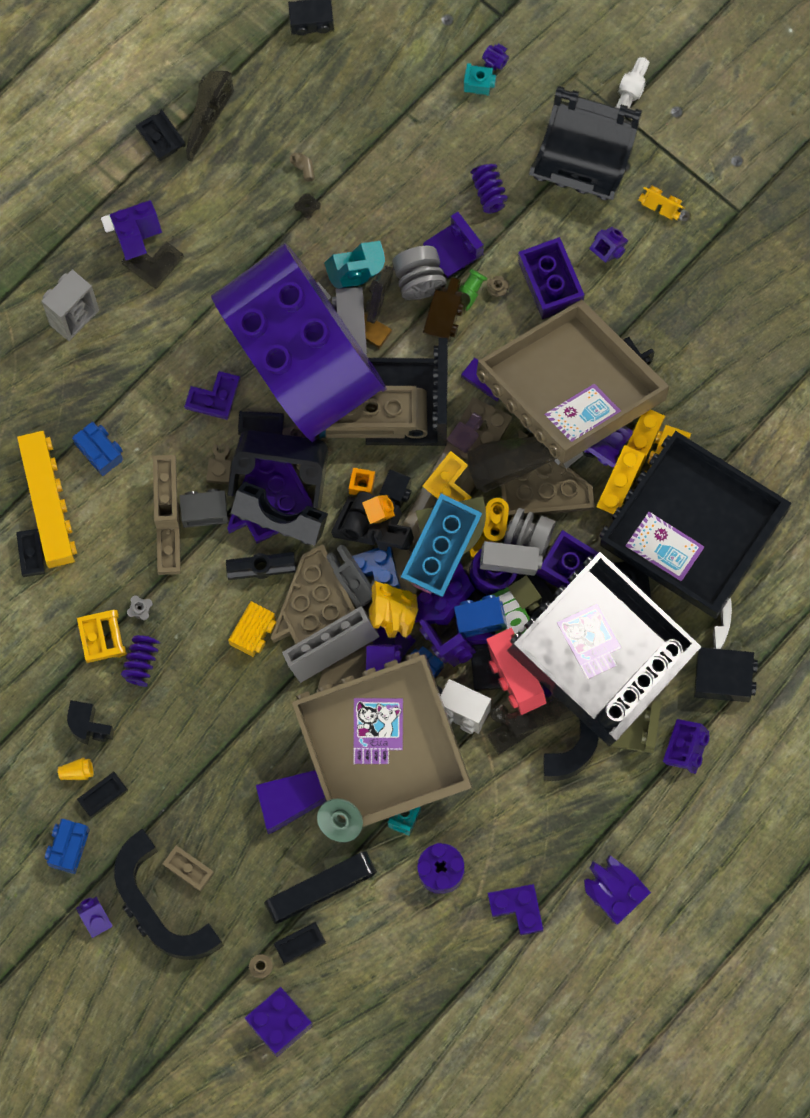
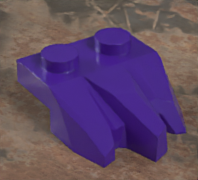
[584,855,651,925]

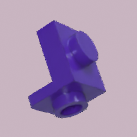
[76,897,113,938]

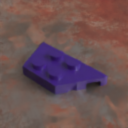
[415,562,475,625]

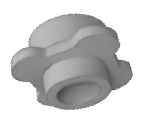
[127,596,153,620]

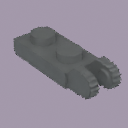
[326,544,372,608]

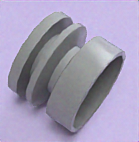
[392,246,447,300]
[504,508,556,557]

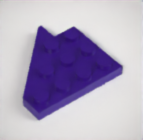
[227,458,313,544]

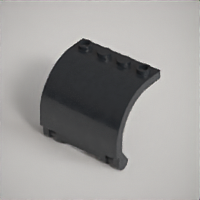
[529,86,642,200]

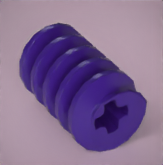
[470,164,508,213]
[121,635,161,687]

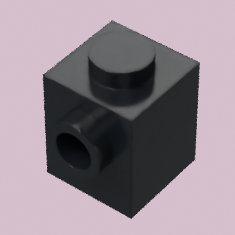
[379,470,412,508]

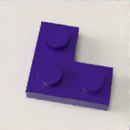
[184,371,240,420]
[488,884,543,936]

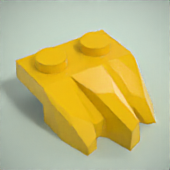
[369,581,418,638]

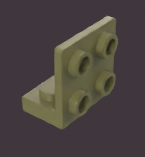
[610,701,661,753]

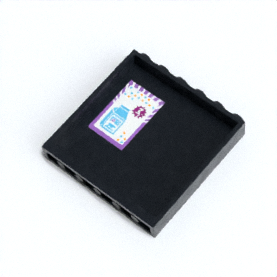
[599,431,792,619]

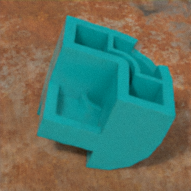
[324,241,385,289]

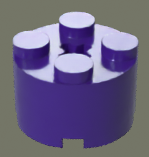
[469,549,517,595]
[417,843,465,894]

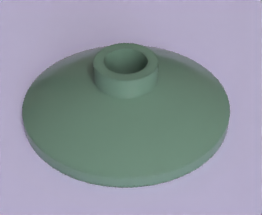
[317,798,363,842]

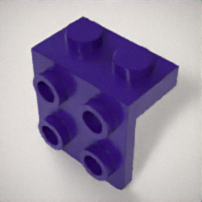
[419,618,476,667]

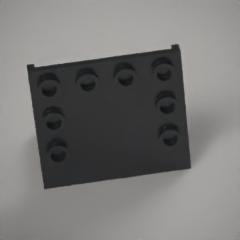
[366,338,448,446]

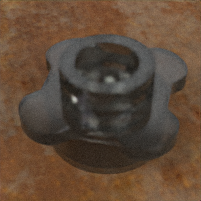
[294,193,321,218]

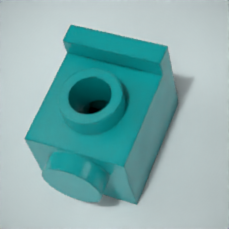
[464,63,496,95]
[388,807,421,836]

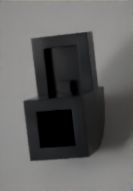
[67,700,114,745]

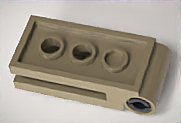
[326,386,427,438]

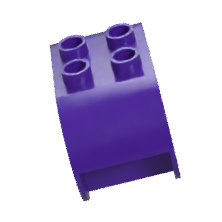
[211,243,387,442]

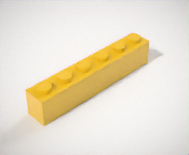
[17,431,77,568]

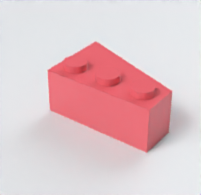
[486,628,547,715]

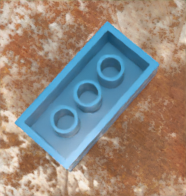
[401,494,482,597]

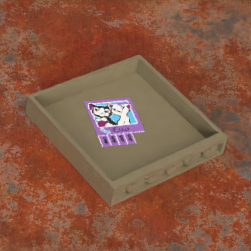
[292,652,473,827]

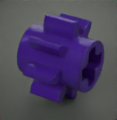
[482,43,509,70]

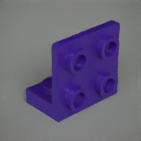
[423,212,484,278]
[584,426,633,468]

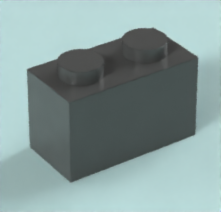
[180,489,229,528]

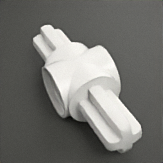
[616,57,649,109]

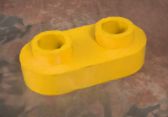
[483,498,509,543]

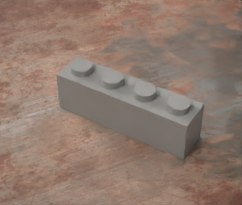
[332,287,367,356]
[282,606,380,683]

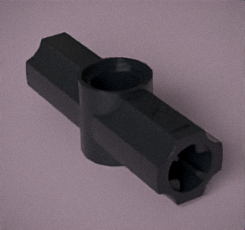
[226,552,296,580]

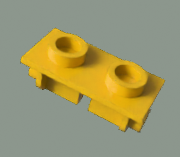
[638,185,685,221]

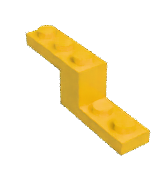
[596,410,665,515]

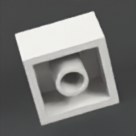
[441,679,491,734]

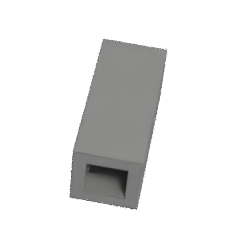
[480,541,543,575]

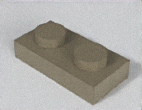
[162,845,214,892]

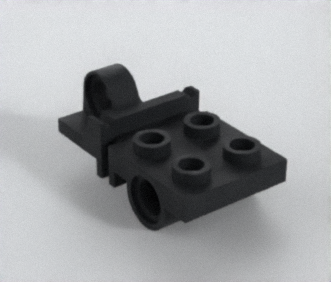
[331,492,414,551]

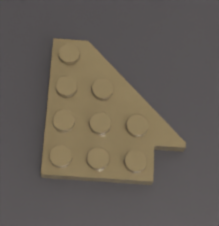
[497,431,595,518]
[271,544,355,644]

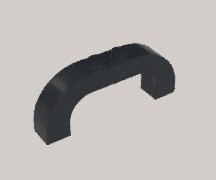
[543,719,599,781]
[114,828,224,960]

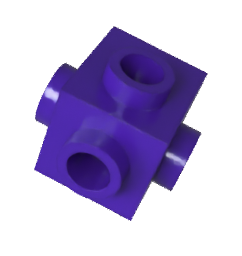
[589,227,628,263]

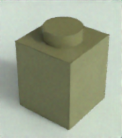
[507,575,542,614]

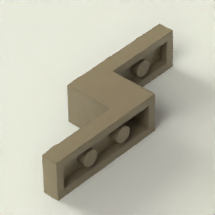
[153,455,181,575]

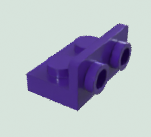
[663,719,710,774]

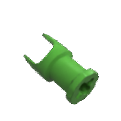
[458,269,488,311]

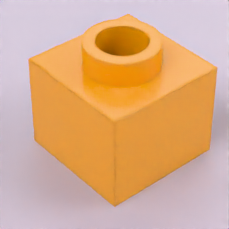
[349,468,376,495]
[362,495,395,524]

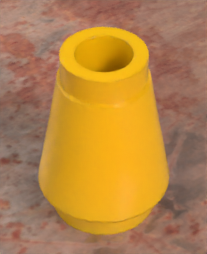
[58,757,94,780]

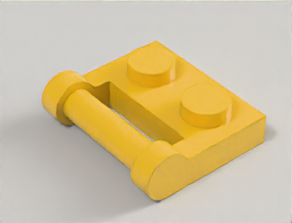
[77,610,127,663]

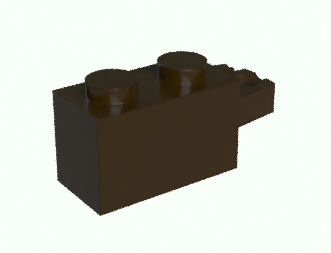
[423,277,465,342]

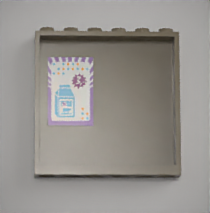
[476,299,669,464]

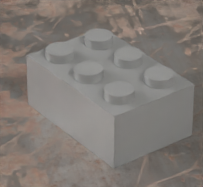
[41,269,100,341]

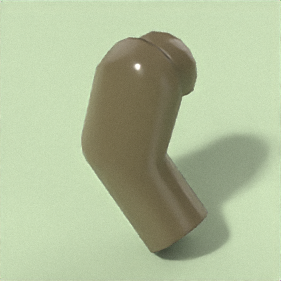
[290,153,315,182]

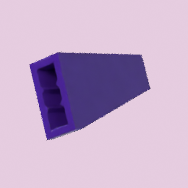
[256,770,326,834]

